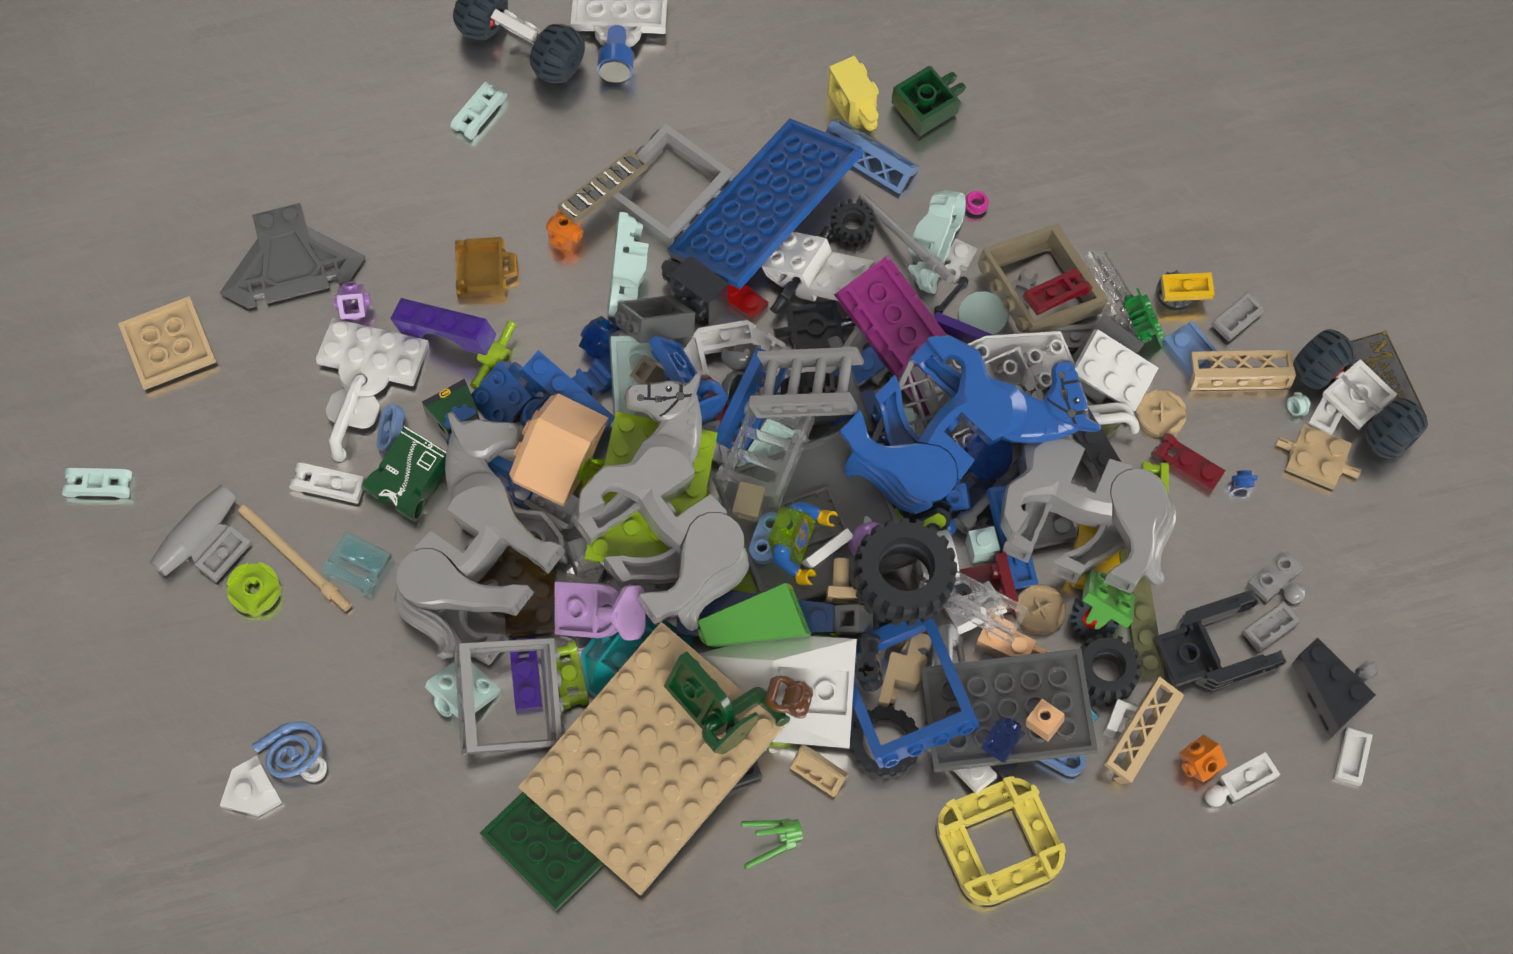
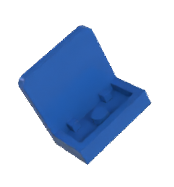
[471,361,544,422]

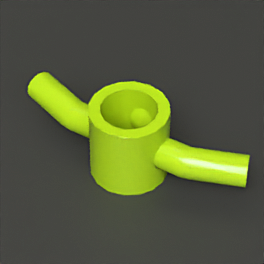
[470,320,517,389]

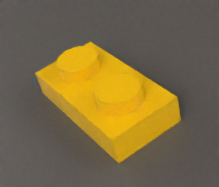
[1160,272,1215,301]

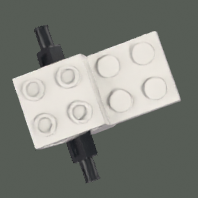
[762,226,875,314]

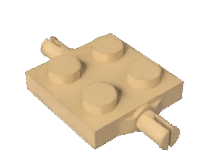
[1275,424,1361,490]

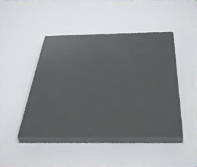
[712,431,917,601]

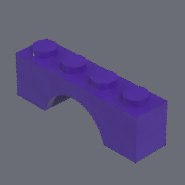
[390,298,497,355]

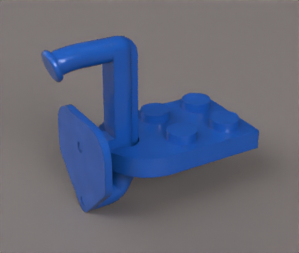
[648,335,728,426]

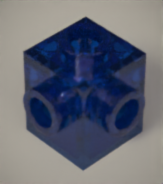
[579,316,622,359]

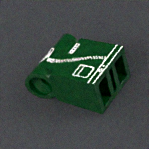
[361,426,447,522]

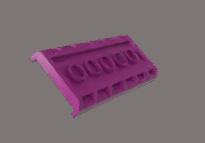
[834,255,946,416]

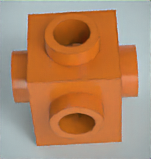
[546,209,583,252]
[1179,735,1228,783]

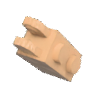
[974,620,1050,658]

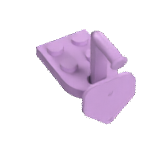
[555,581,677,640]

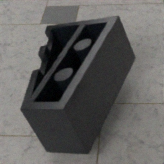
[1292,637,1376,737]

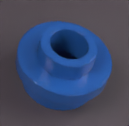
[1232,470,1258,488]

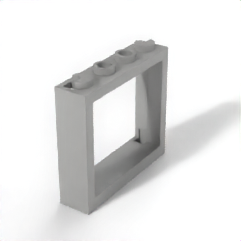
[605,124,734,248]
[453,638,566,755]

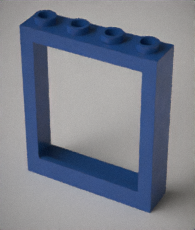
[852,616,980,769]

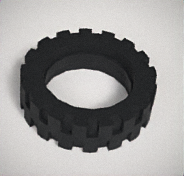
[850,706,919,780]

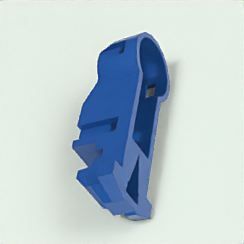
[520,358,612,430]

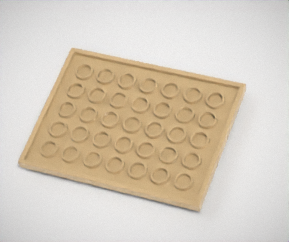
[518,622,784,895]

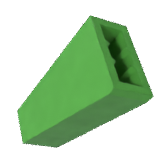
[698,583,811,648]

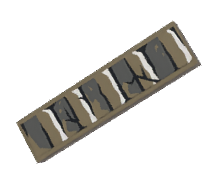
[558,149,647,224]

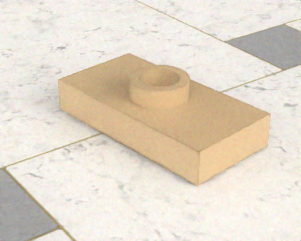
[789,744,848,797]

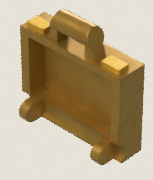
[455,237,518,299]

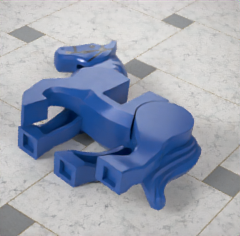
[839,335,1101,514]

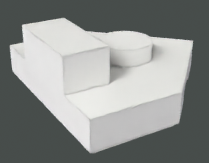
[220,756,282,817]

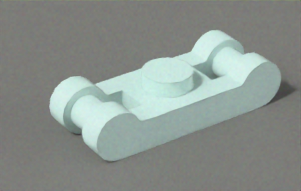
[450,81,507,140]
[62,468,132,499]

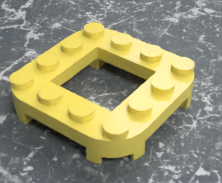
[936,776,1066,905]

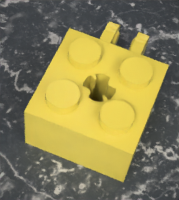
[827,56,879,131]

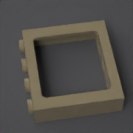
[977,223,1108,334]

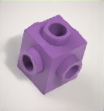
[333,282,371,320]

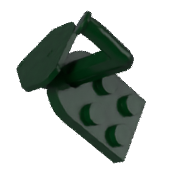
[664,651,791,754]

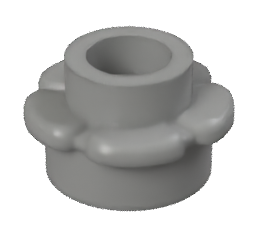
[1355,661,1380,684]

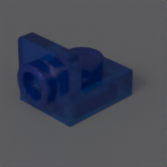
[981,718,1026,763]

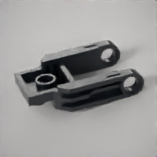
[1152,590,1287,691]

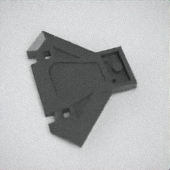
[220,203,365,309]

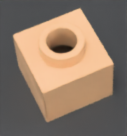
[1026,699,1065,742]

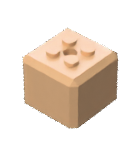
[509,394,608,507]

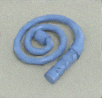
[252,721,323,778]

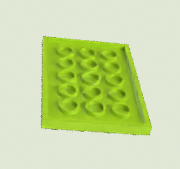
[584,411,718,565]

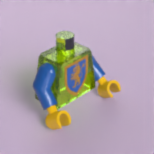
[768,501,838,585]

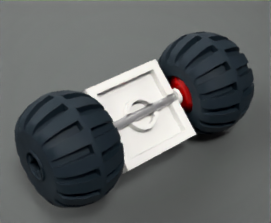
[453,0,585,83]
[1293,329,1428,459]

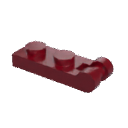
[1022,268,1093,316]
[1151,433,1226,493]

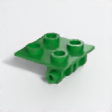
[1123,288,1165,348]

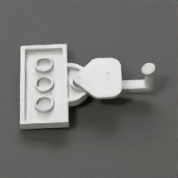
[316,318,429,462]

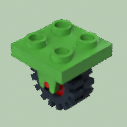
[1071,568,1135,639]

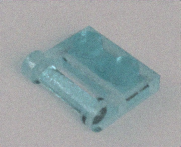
[323,531,392,596]

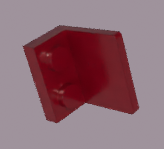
[959,552,1018,613]

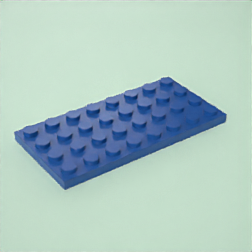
[667,118,864,289]

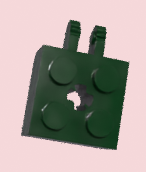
[891,66,966,137]

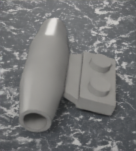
[149,485,251,583]

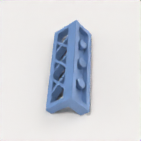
[826,118,920,194]

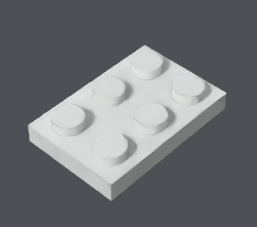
[1075,329,1159,412]

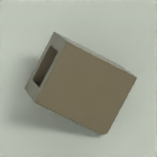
[630,355,668,384]
[732,481,766,523]

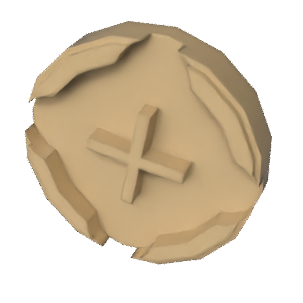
[1135,389,1186,438]
[1014,584,1067,636]

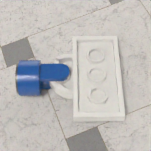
[570,0,668,83]

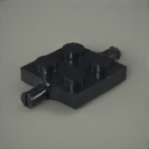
[773,300,856,350]

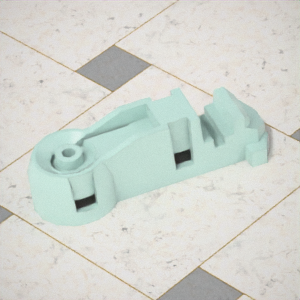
[908,190,966,294]
[607,212,649,317]

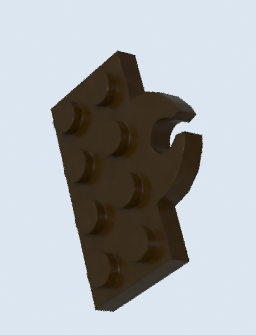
[478,536,557,637]

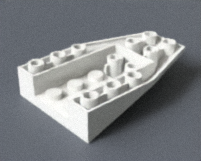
[911,331,1075,455]
[700,636,857,748]

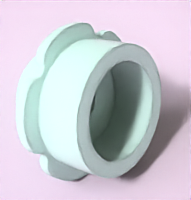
[1287,392,1310,416]

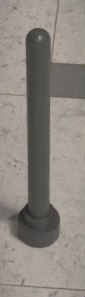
[953,457,1020,534]

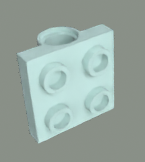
[425,662,501,719]

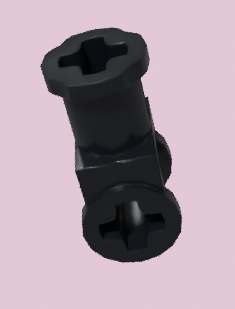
[854,633,884,691]

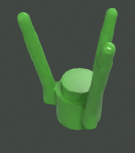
[741,818,803,868]

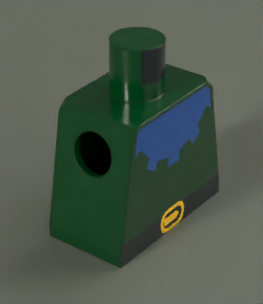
[422,379,480,438]

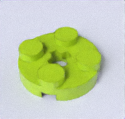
[227,562,281,616]

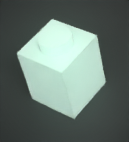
[965,526,1000,566]

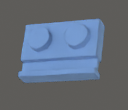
[1162,320,1219,377]

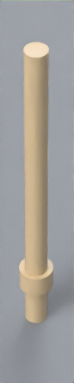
[238,504,352,611]

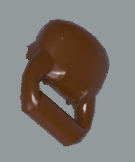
[765,676,813,719]

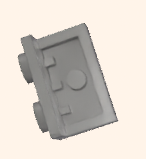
[524,493,579,531]

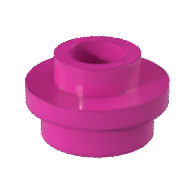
[965,191,989,215]

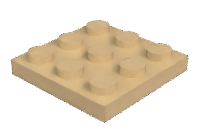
[118,296,216,390]

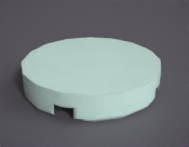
[958,292,1008,335]

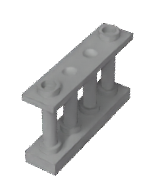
[749,346,864,418]

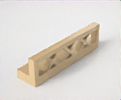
[1190,350,1296,390]
[1103,676,1184,785]

